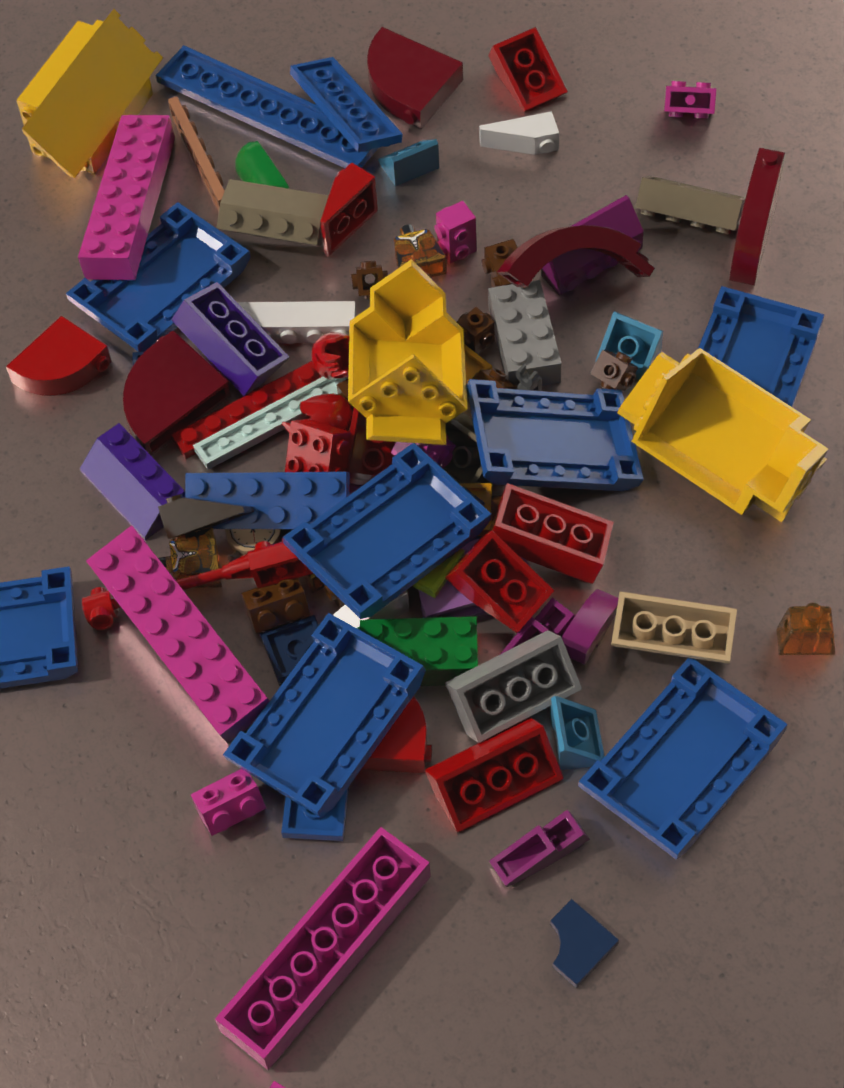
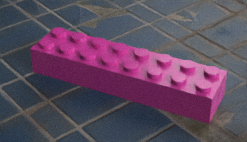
[78,115,175,280]
[86,525,270,743]
[215,827,431,1070]

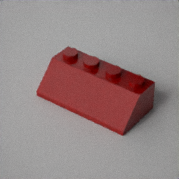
[489,483,614,584]
[425,717,564,833]

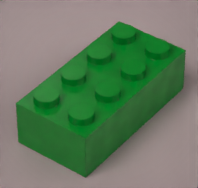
[359,616,478,686]

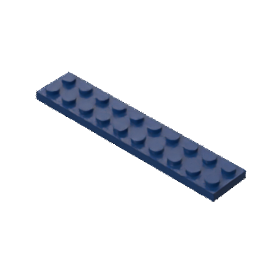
[155,45,378,168]

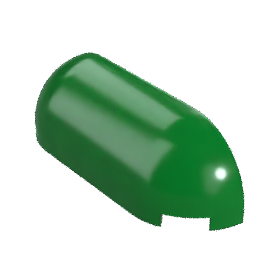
[235,141,289,189]

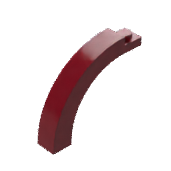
[497,225,655,287]

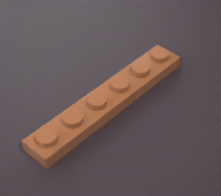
[168,96,225,212]

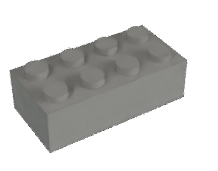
[488,280,562,387]
[445,630,582,743]

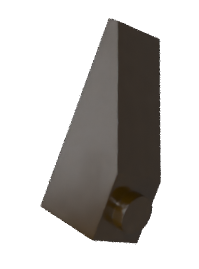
[158,494,254,539]

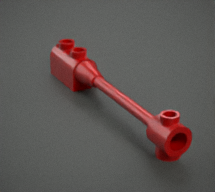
[82,538,313,630]

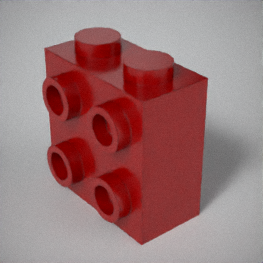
[285,419,351,472]

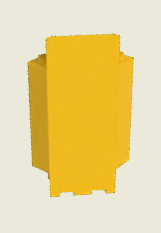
[16,8,163,178]
[348,259,467,445]
[617,348,828,523]

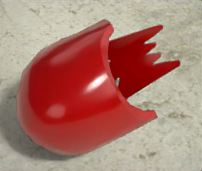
[312,332,349,380]
[282,393,353,433]

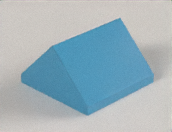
[378,139,440,187]
[595,311,664,380]
[550,696,605,770]

